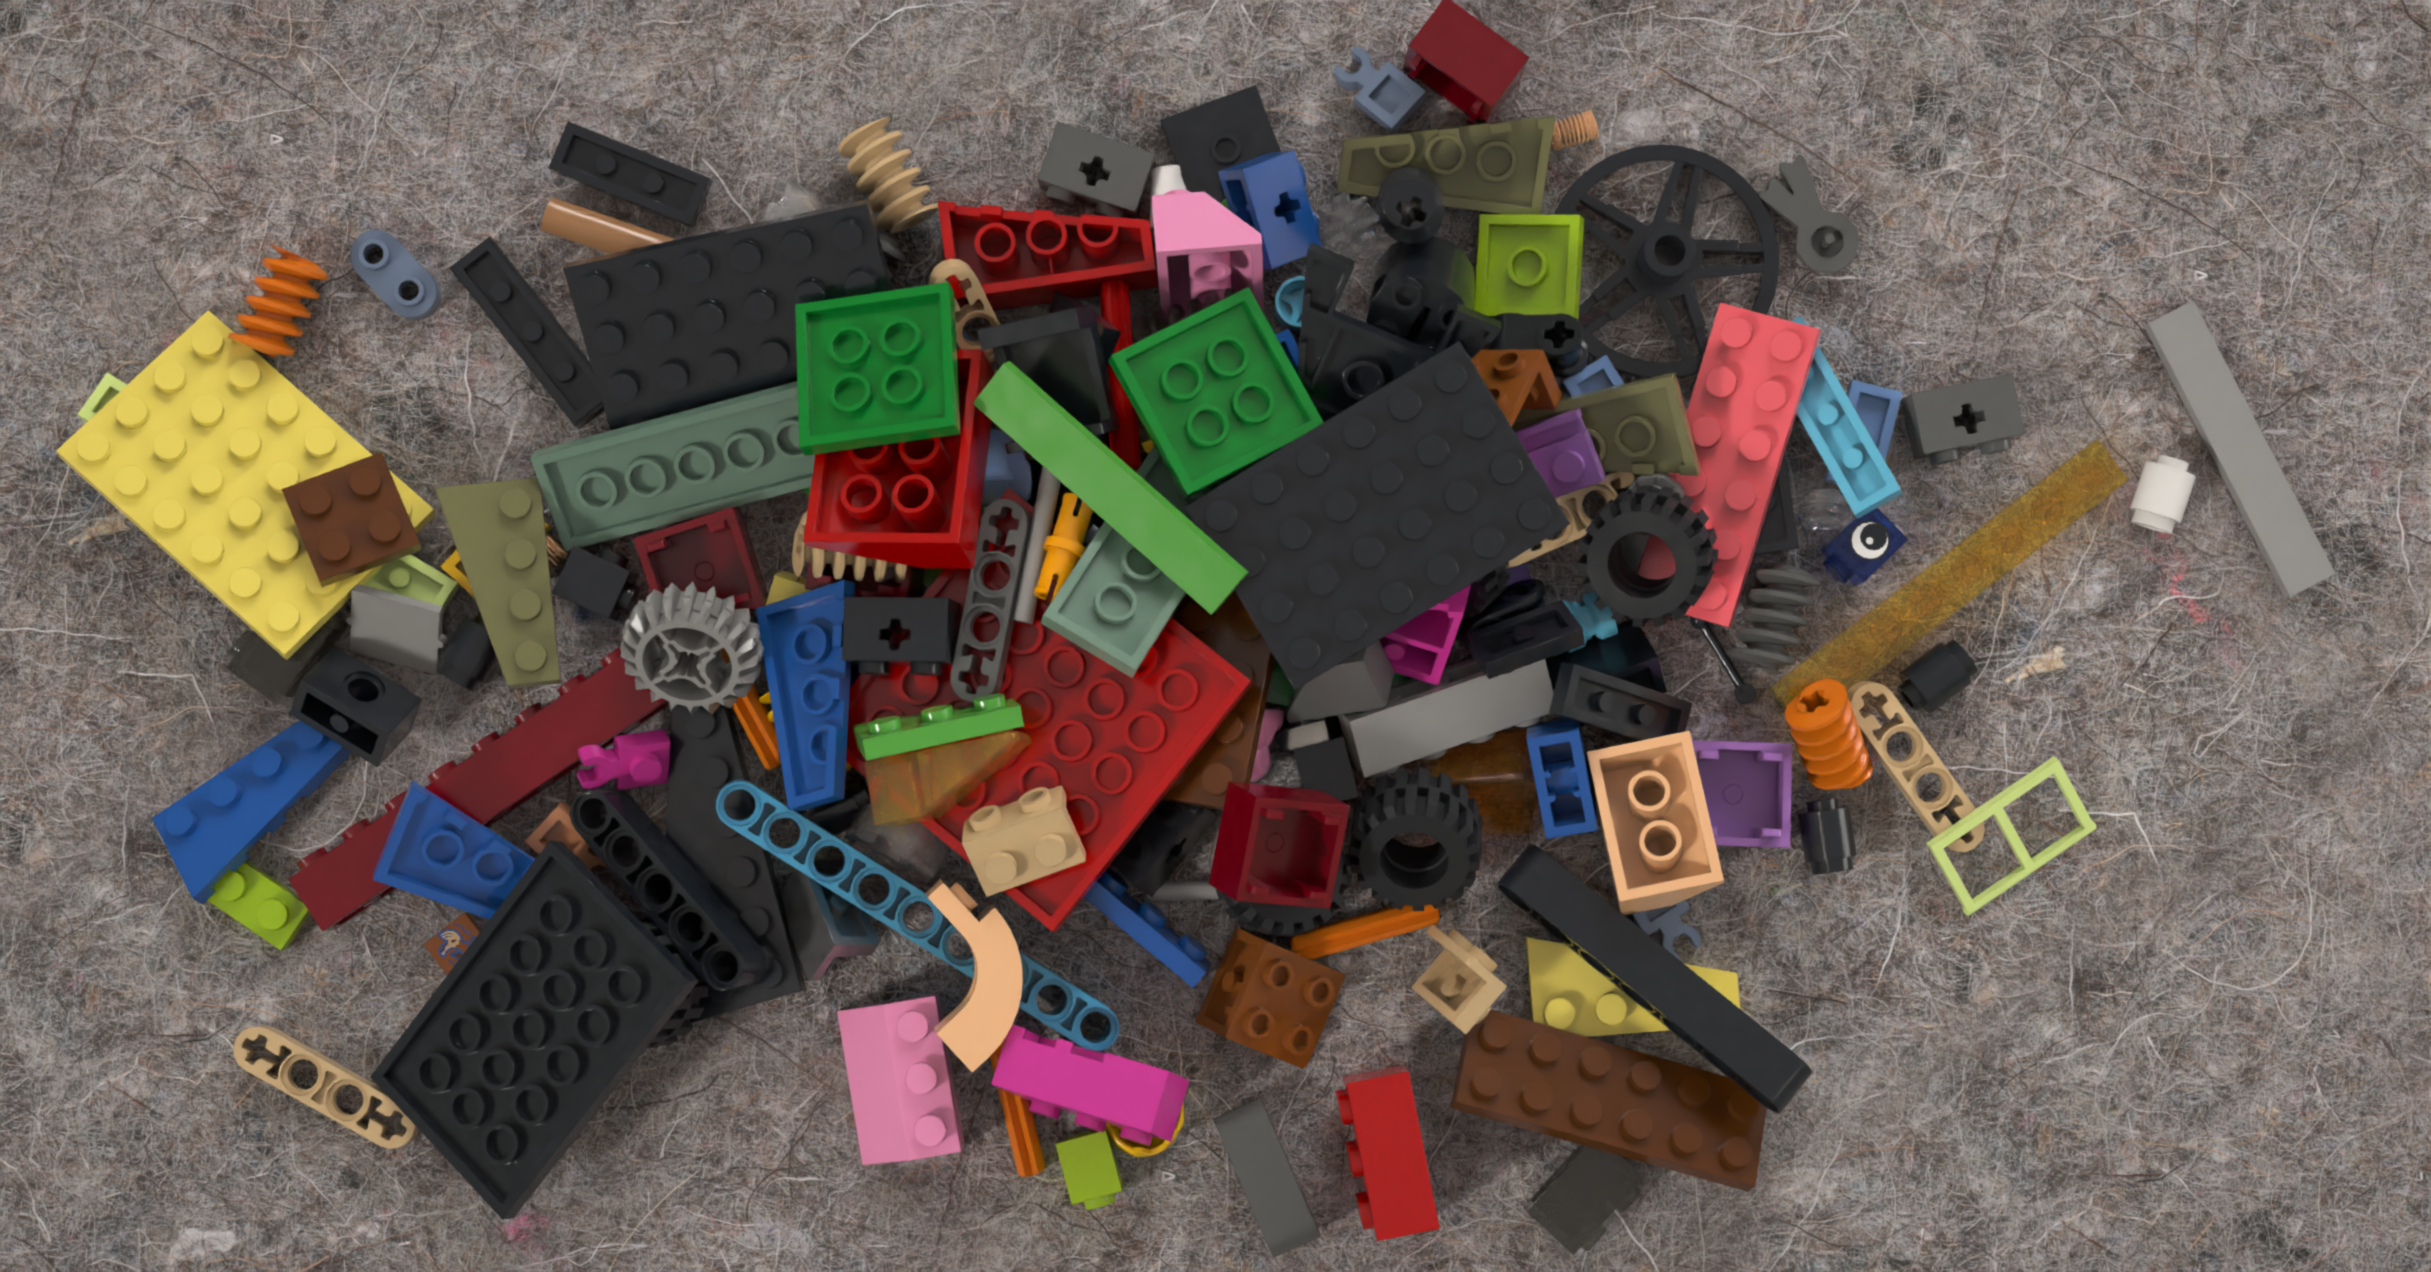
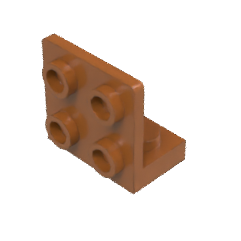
[1471,349,1562,427]
[1195,927,1345,1068]

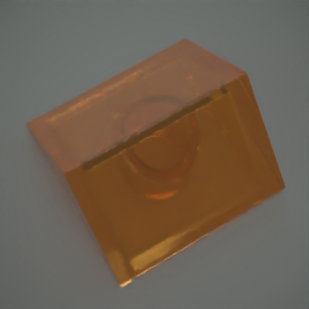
[1428,731,1536,834]

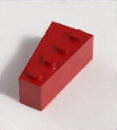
[937,201,1159,311]

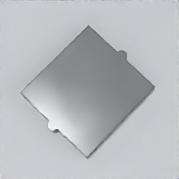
[346,584,447,675]

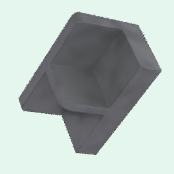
[780,860,880,980]

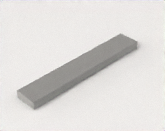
[2143,300,2336,598]

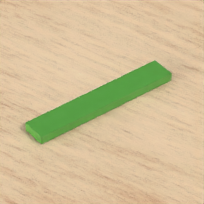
[973,361,1249,615]

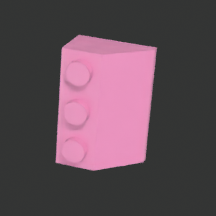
[1151,189,1264,324]
[837,993,965,1165]

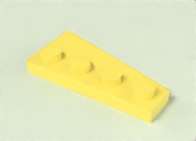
[1525,937,1740,1037]

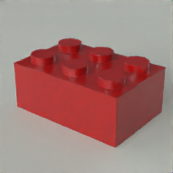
[1335,1065,1440,1241]

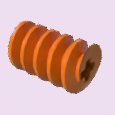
[228,244,329,358]
[1784,678,1873,790]

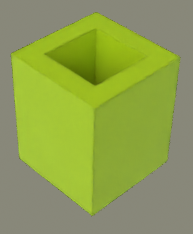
[1056,1129,1124,1210]

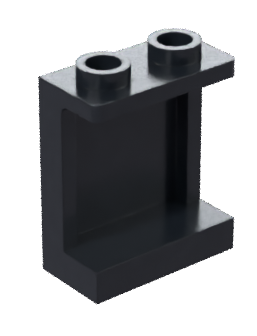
[977,305,1120,461]

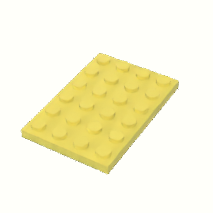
[56,310,435,660]

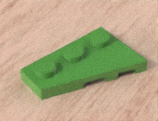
[852,693,1024,761]

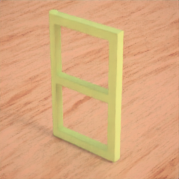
[1926,756,2097,916]

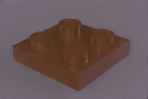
[282,452,422,587]

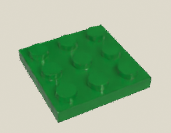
[795,282,961,456]
[1108,287,1324,500]

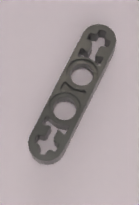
[951,499,1032,703]

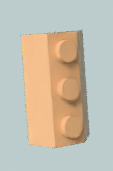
[1587,731,1724,915]

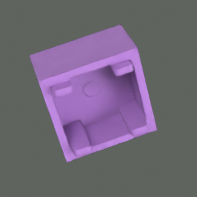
[1692,740,1792,848]

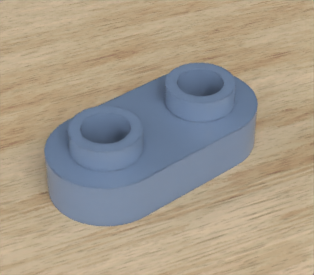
[350,230,441,320]

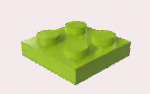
[1474,214,1584,320]

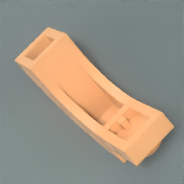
[925,879,1023,1073]

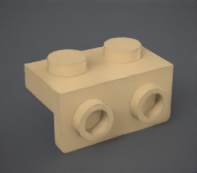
[962,786,1086,897]
[1411,924,1507,1034]

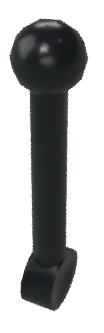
[1690,617,1756,704]

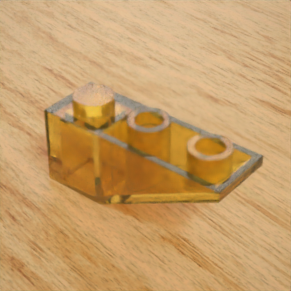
[864,729,1031,828]

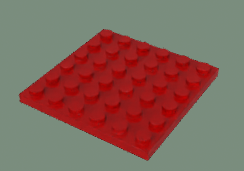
[846,487,1254,932]

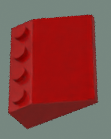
[803,349,995,569]

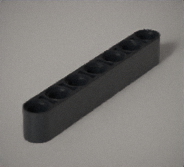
[1496,844,1812,1114]

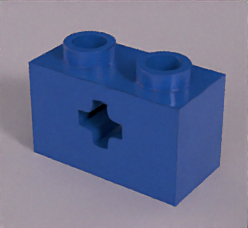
[1218,151,1322,269]
[1526,718,1598,839]

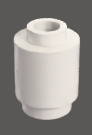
[2130,455,2196,534]

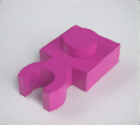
[577,729,671,790]

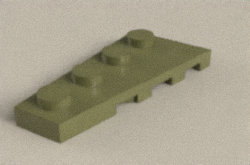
[1337,115,1555,214]

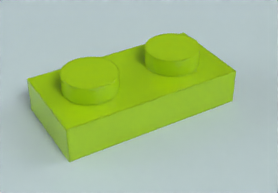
[207,860,311,951]

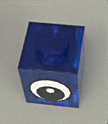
[1819,508,1908,586]

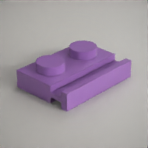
[1514,407,1606,498]

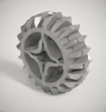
[620,581,764,716]

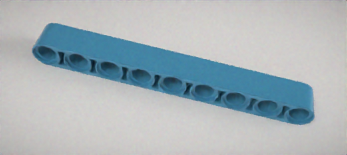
[716,780,1119,1051]

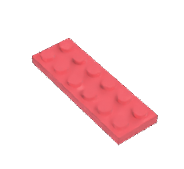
[1637,303,1821,628]

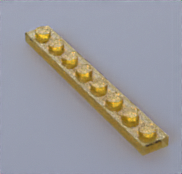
[1769,439,2129,710]

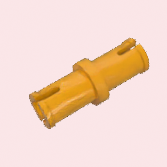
[1033,493,1093,602]

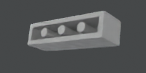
[1338,658,1554,778]

